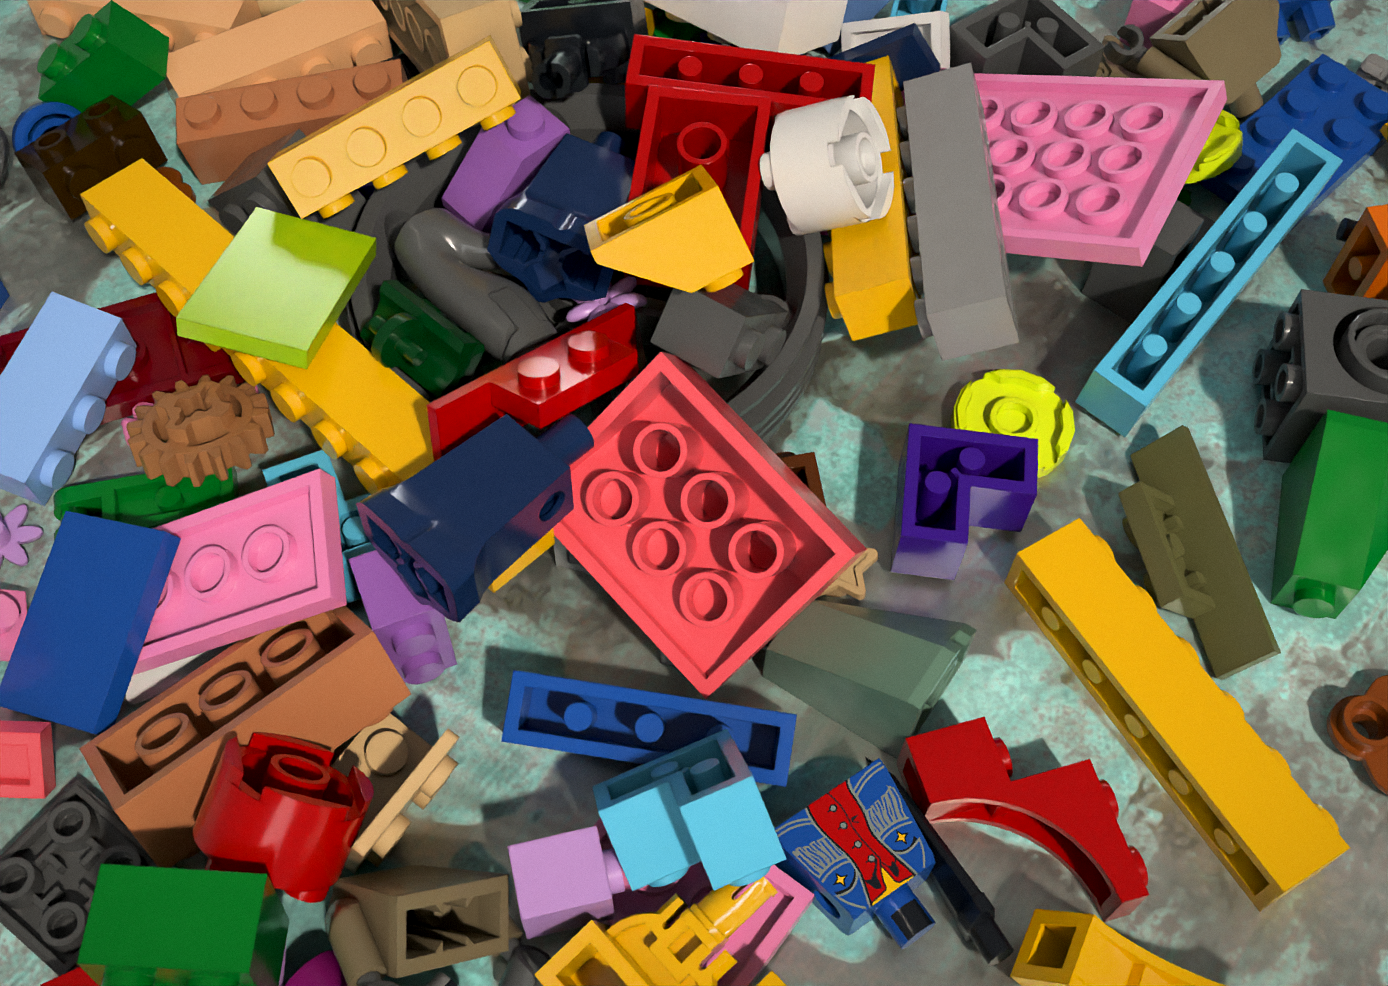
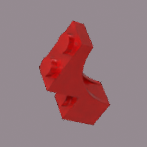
[896,717,1149,922]

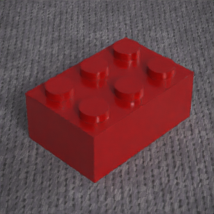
[624,85,772,291]

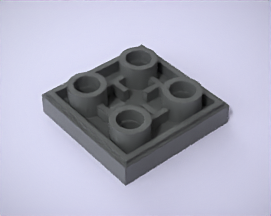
[0,780,179,976]

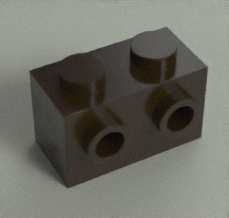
[14,95,168,220]

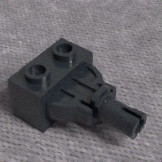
[519,0,648,99]

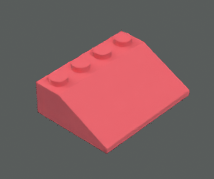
[553,352,867,699]

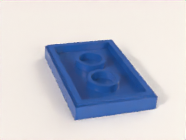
[0,511,181,735]

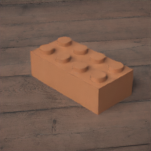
[79,606,411,868]

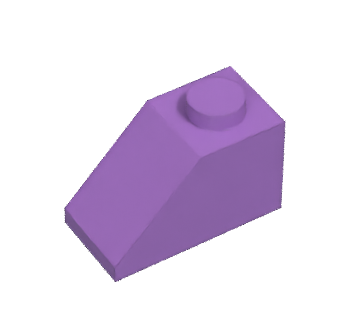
[442,95,570,233]

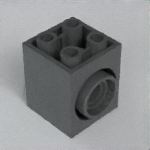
[1252,289,1388,464]

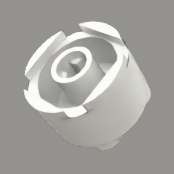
[760,95,894,236]

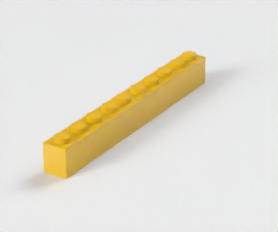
[80,158,555,593]

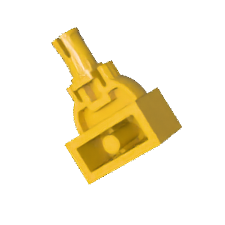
[534,877,778,986]

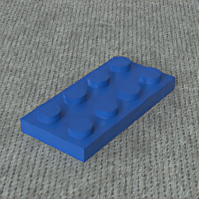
[1198,53,1388,230]

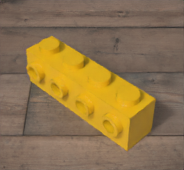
[267,35,521,219]

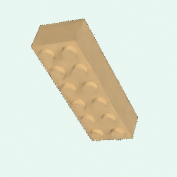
[372,0,533,128]

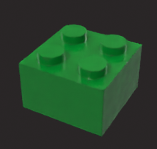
[77,864,290,986]

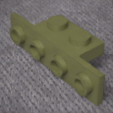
[1118,425,1281,680]

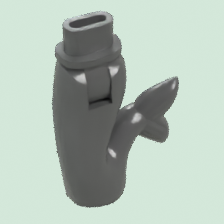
[395,208,560,366]

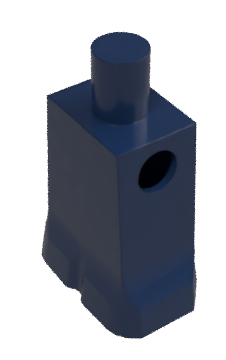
[487,131,635,303]
[356,414,594,623]

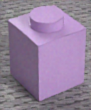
[507,825,625,939]

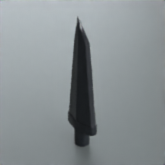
[865,757,1014,966]

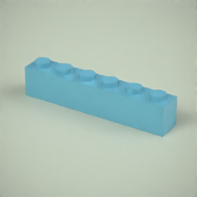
[1075,128,1343,437]

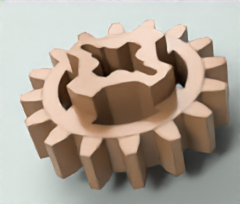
[126,375,275,487]

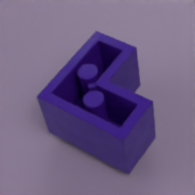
[890,423,1038,580]

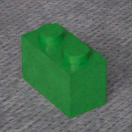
[37,0,169,113]

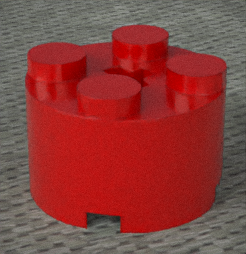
[193,732,374,903]

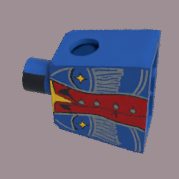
[774,758,936,950]

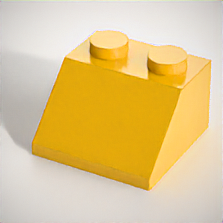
[584,164,754,293]

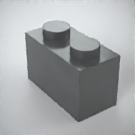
[650,283,789,379]

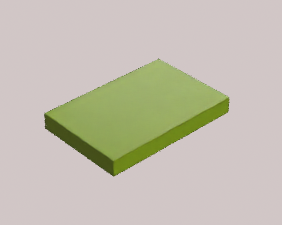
[176,207,377,369]

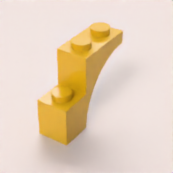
[1010,909,1226,986]

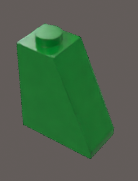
[1270,409,1388,619]

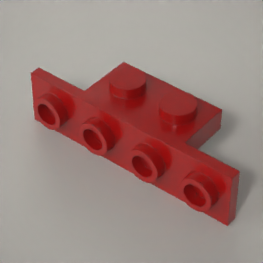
[426,303,638,462]

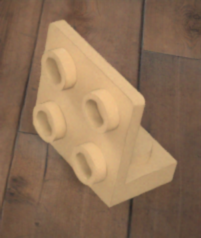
[331,713,460,874]

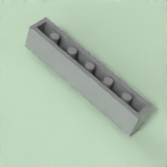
[896,63,1020,361]

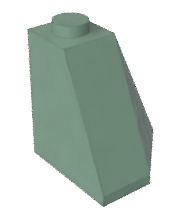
[762,600,977,759]

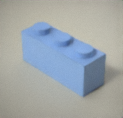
[0,292,137,506]

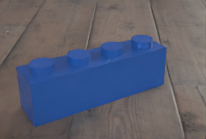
[501,670,797,787]

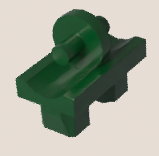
[360,280,485,399]

